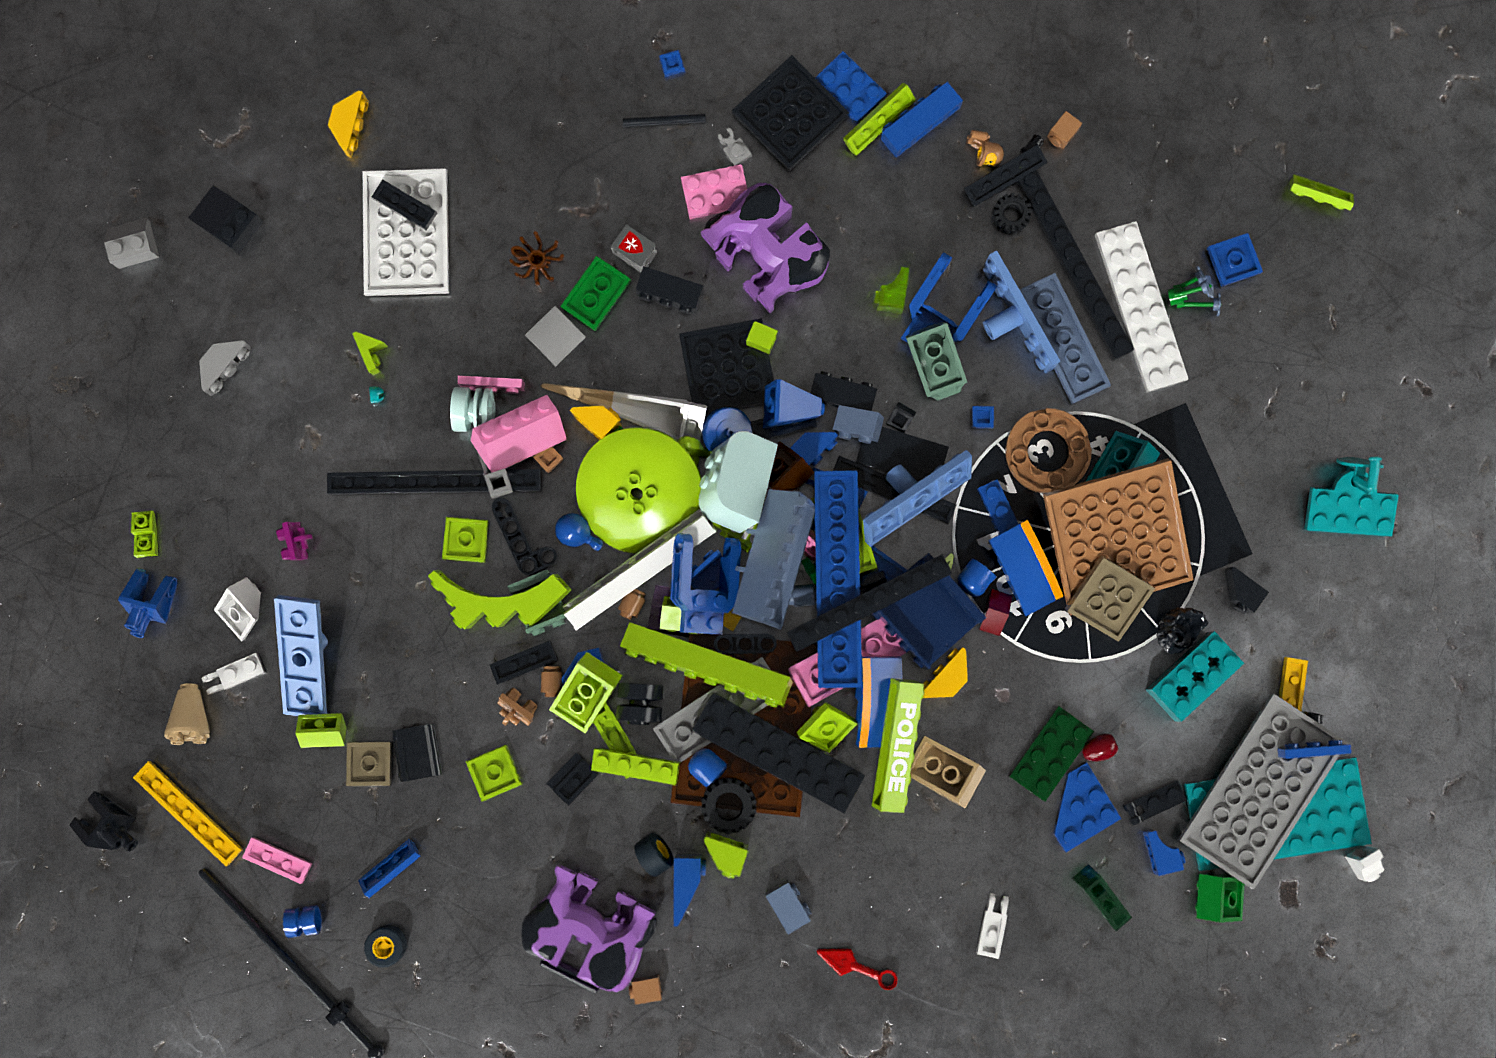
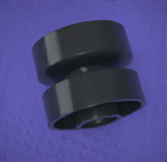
[616,683,664,725]

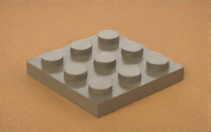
[1065,555,1155,642]

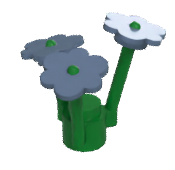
[1168,266,1222,317]

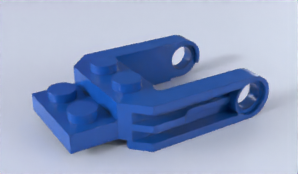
[901,252,997,343]
[670,533,741,635]

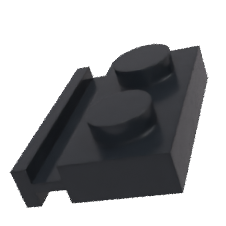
[546,752,599,806]

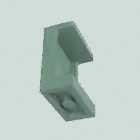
[508,570,567,636]

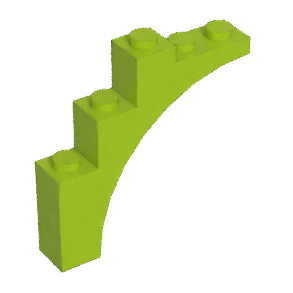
[428,570,572,629]

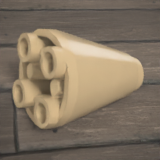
[164,683,210,745]

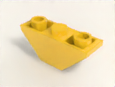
[328,91,369,157]
[922,647,968,698]

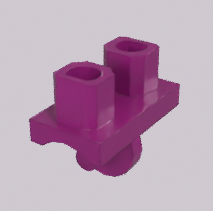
[276,522,313,561]

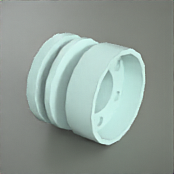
[450,387,496,432]

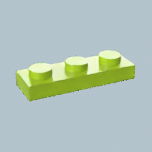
[1290,174,1354,211]

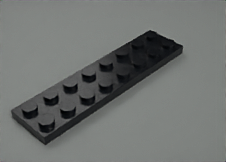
[692,692,865,814]

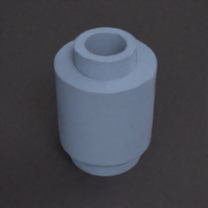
[789,584,817,607]

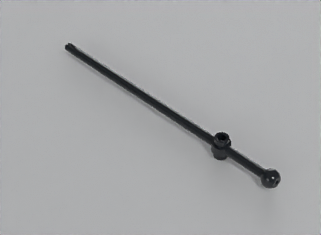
[199,869,385,1058]

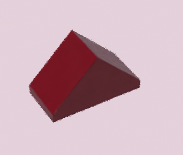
[979,589,1012,636]

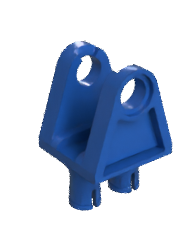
[118,568,177,638]

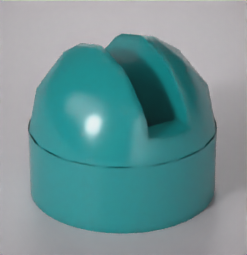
[369,386,385,403]

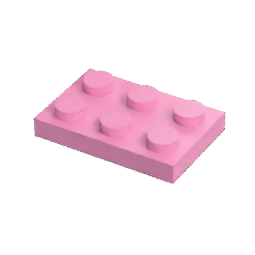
[681,164,747,219]

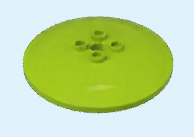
[576,427,702,554]

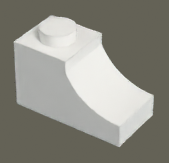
[1345,846,1385,882]

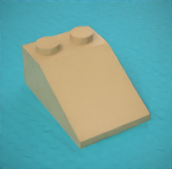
[910,736,986,808]

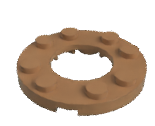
[1005,408,1092,493]

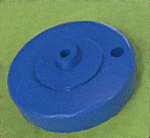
[702,407,753,452]

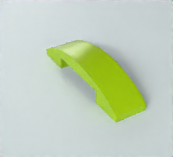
[593,702,638,779]

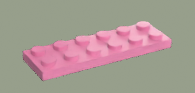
[788,619,909,707]

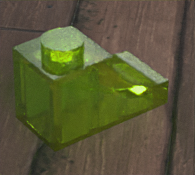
[874,267,909,314]

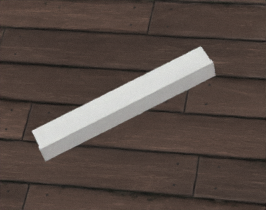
[563,509,716,630]

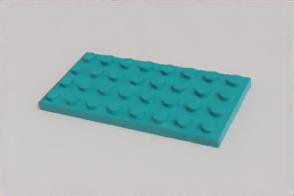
[1184,757,1372,871]

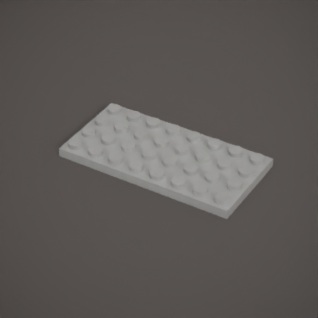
[1178,693,1347,890]

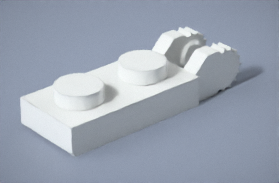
[201,653,266,695]
[976,893,1009,959]

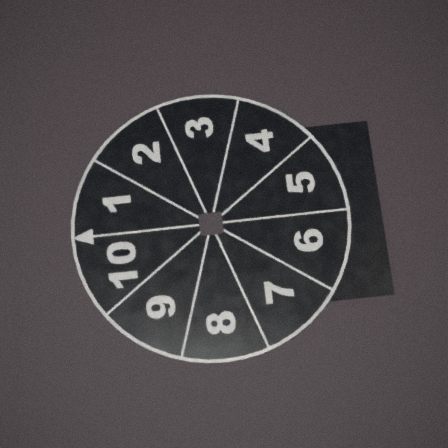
[952,403,1253,663]

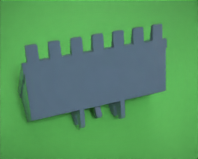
[732,489,815,630]

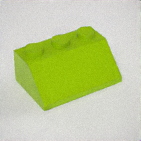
[704,831,748,879]

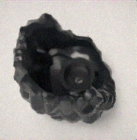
[1156,607,1209,654]

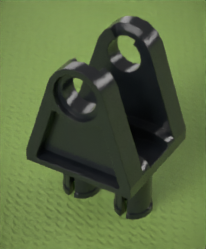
[69,791,138,852]

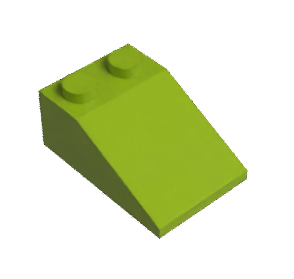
[549,652,623,733]

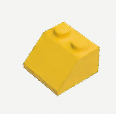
[570,406,622,440]

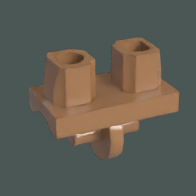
[497,688,537,726]

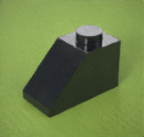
[1225,567,1269,614]

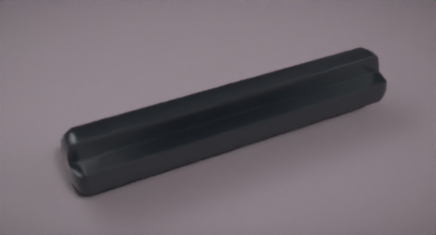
[540,959,599,993]

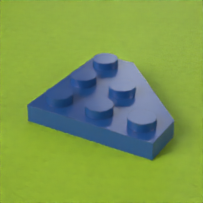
[1053,762,1121,852]

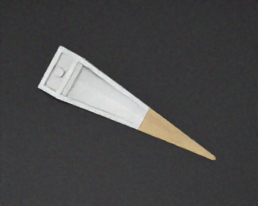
[541,383,707,442]

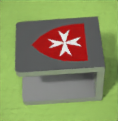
[610,225,657,272]

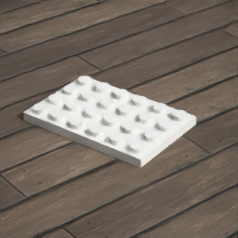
[363,169,449,296]

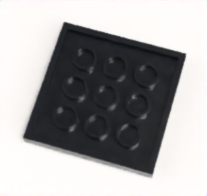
[732,55,849,171]
[679,318,774,415]

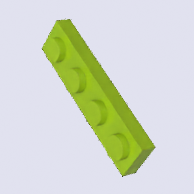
[843,83,916,156]
[591,747,680,785]

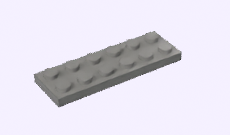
[653,657,771,762]

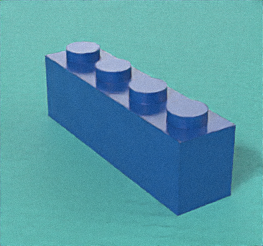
[881,82,963,158]

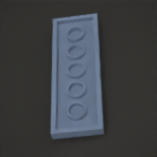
[1019,273,1111,404]

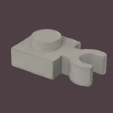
[718,128,752,166]

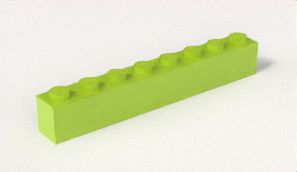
[620,622,793,707]

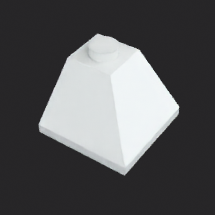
[214,577,261,642]

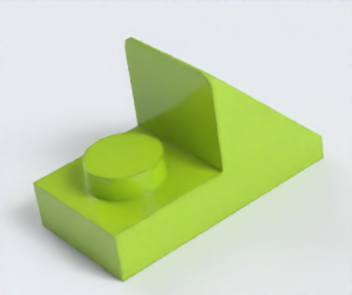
[352,332,388,375]

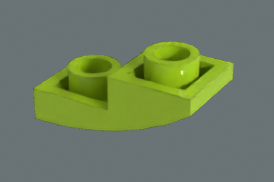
[131,510,158,558]

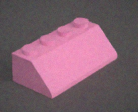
[471,395,566,473]

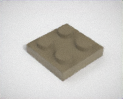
[346,742,392,786]

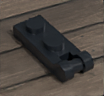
[1123,780,1187,826]

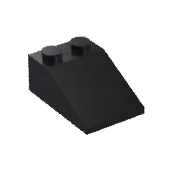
[188,185,264,254]

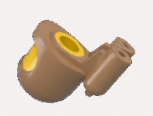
[966,130,1004,167]

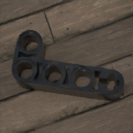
[492,498,559,576]

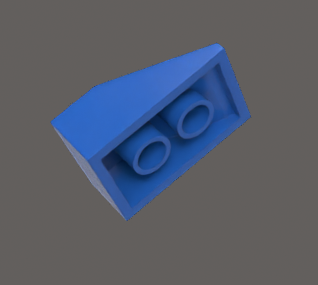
[674,854,706,926]

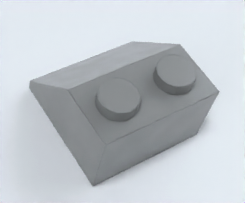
[104,217,159,269]

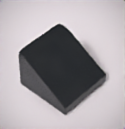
[886,402,916,433]

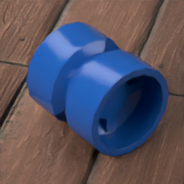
[283,905,322,938]

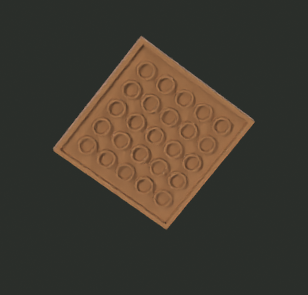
[1043,459,1193,615]

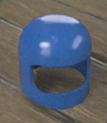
[957,558,997,597]
[688,748,727,788]

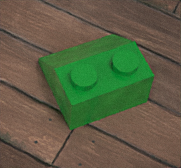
[1195,874,1244,923]

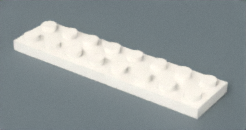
[1095,221,1188,393]

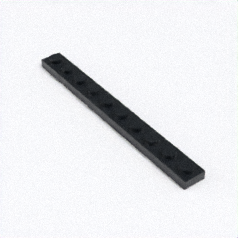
[1017,170,1134,361]
[327,469,541,495]

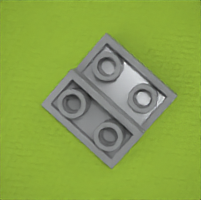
[524,306,586,366]

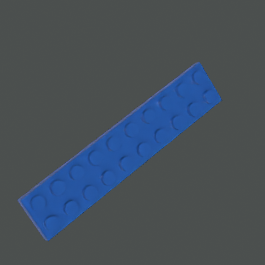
[814,471,862,688]

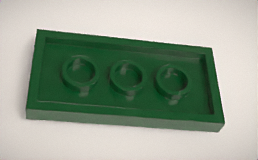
[1009,706,1094,802]

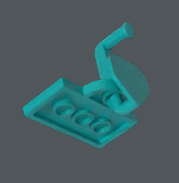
[1304,457,1399,537]

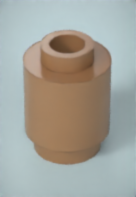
[618,589,646,620]
[541,666,563,697]

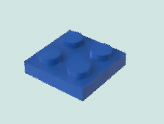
[1207,233,1263,287]

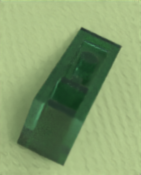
[1072,864,1132,931]

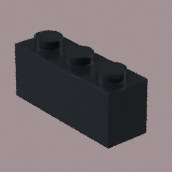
[635,266,704,315]
[810,371,877,411]

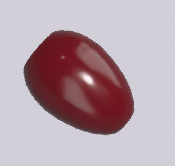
[1082,733,1119,761]

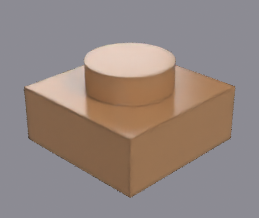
[533,447,564,474]

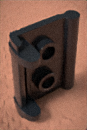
[392,723,442,782]

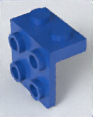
[691,550,723,590]

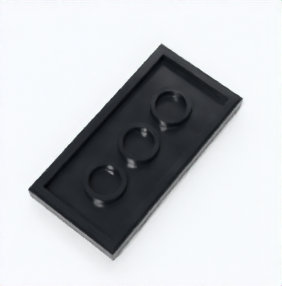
[856,427,949,482]

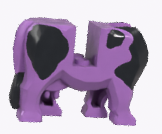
[701,183,830,313]
[521,864,657,992]

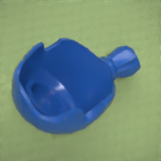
[555,513,603,551]

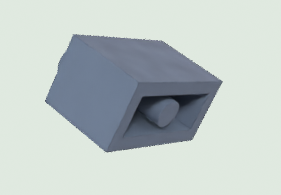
[833,405,884,444]
[766,880,812,934]

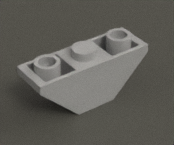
[199,341,252,396]

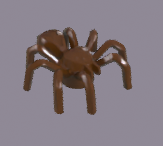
[509,231,564,286]

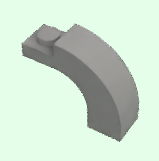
[477,451,513,499]

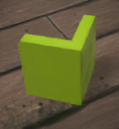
[746,322,778,354]

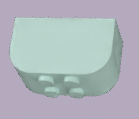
[699,431,778,533]

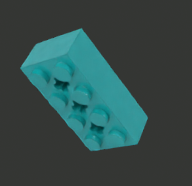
[1145,631,1244,722]

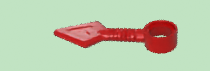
[817,948,898,990]

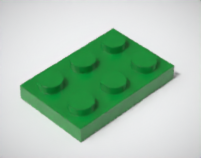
[560,256,631,332]

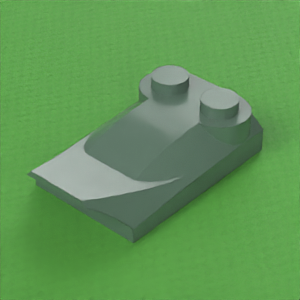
[906,322,967,401]

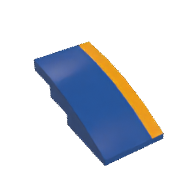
[988,520,1063,616]
[855,657,903,748]

